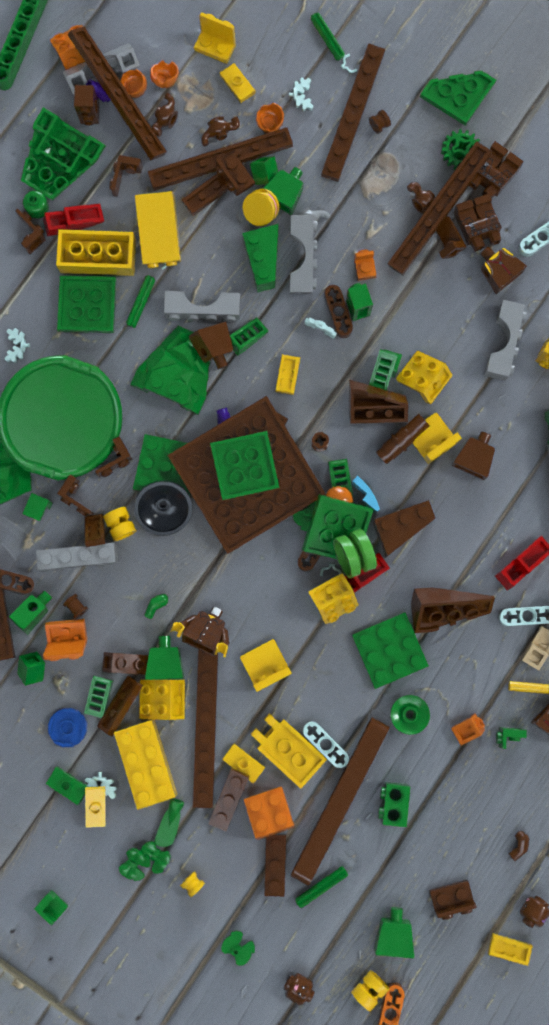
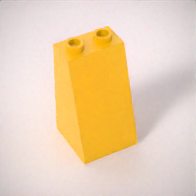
[135,191,181,268]

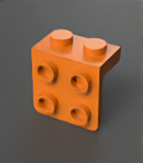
[50,25,85,70]
[43,619,88,661]

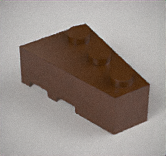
[349,379,408,424]
[373,500,435,558]

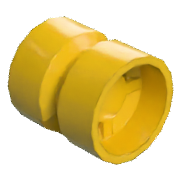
[103,507,137,542]
[351,970,390,1012]

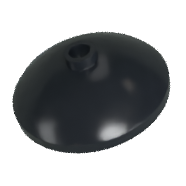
[134,480,192,536]

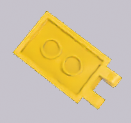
[251,713,327,789]

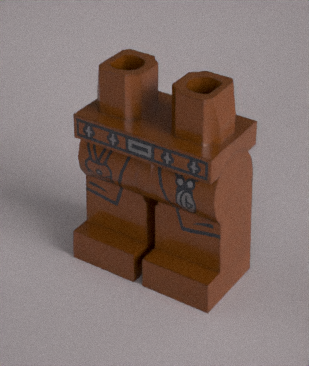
[469,141,524,199]
[453,194,502,252]

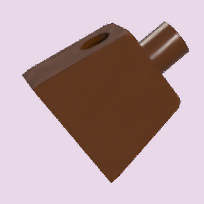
[189,322,233,370]
[451,432,495,480]

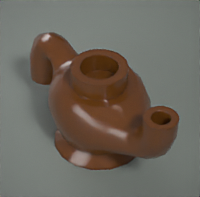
[151,93,178,137]
[201,116,240,147]
[407,182,435,214]

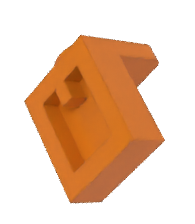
[354,249,377,281]
[451,714,485,745]

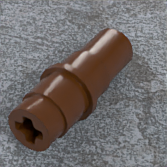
[376,413,430,464]

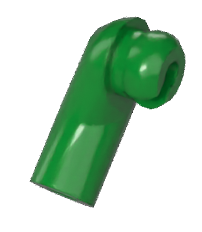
[144,594,168,619]

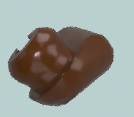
[508,831,530,861]

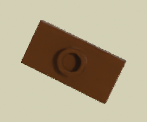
[85,514,105,547]

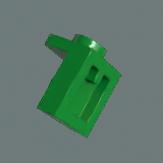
[496,727,527,749]

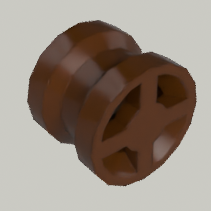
[369,110,391,134]

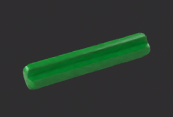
[311,12,345,61]
[126,275,155,328]
[295,866,348,908]

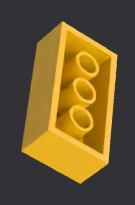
[56,230,136,276]
[114,719,178,810]

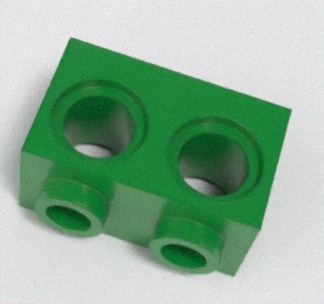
[346,283,373,321]
[378,782,411,828]

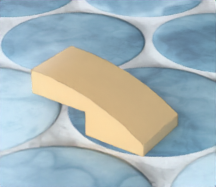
[522,625,549,670]

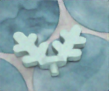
[289,78,313,111]
[304,318,337,339]
[5,328,30,363]
[84,772,117,799]

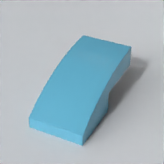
[352,476,380,514]

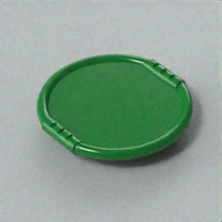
[0,354,123,481]

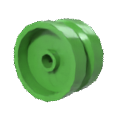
[333,529,377,578]

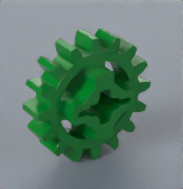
[441,129,480,170]

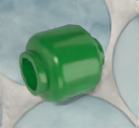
[23,191,49,219]

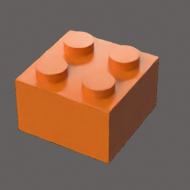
[244,786,295,840]

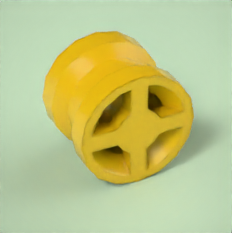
[180,871,205,898]

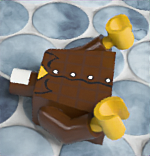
[170,607,230,657]

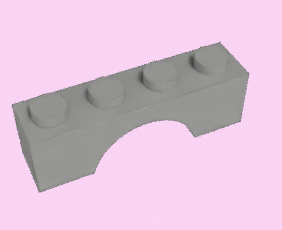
[63,43,140,95]
[290,215,317,294]
[164,291,241,323]
[484,300,527,381]
[36,543,119,572]

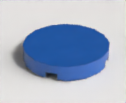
[48,708,87,747]

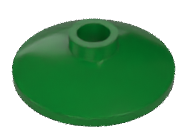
[390,695,430,735]

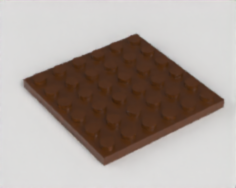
[168,396,326,554]

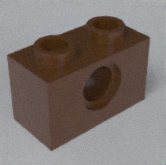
[74,85,100,126]

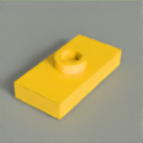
[220,63,255,103]
[275,354,300,395]
[222,743,265,784]
[85,786,106,828]
[488,933,533,966]

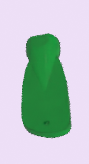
[154,798,184,847]

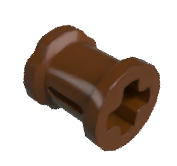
[312,432,329,452]
[63,594,89,620]

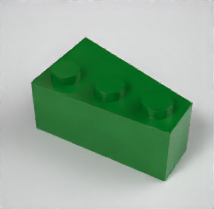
[242,224,279,293]

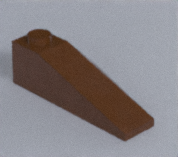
[411,587,495,633]

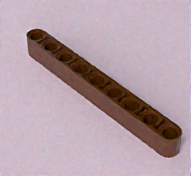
[291,717,390,886]

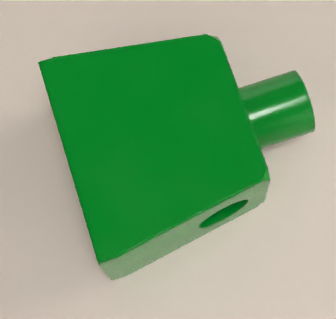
[263,167,303,215]
[9,591,52,635]
[145,636,184,680]
[374,907,414,959]

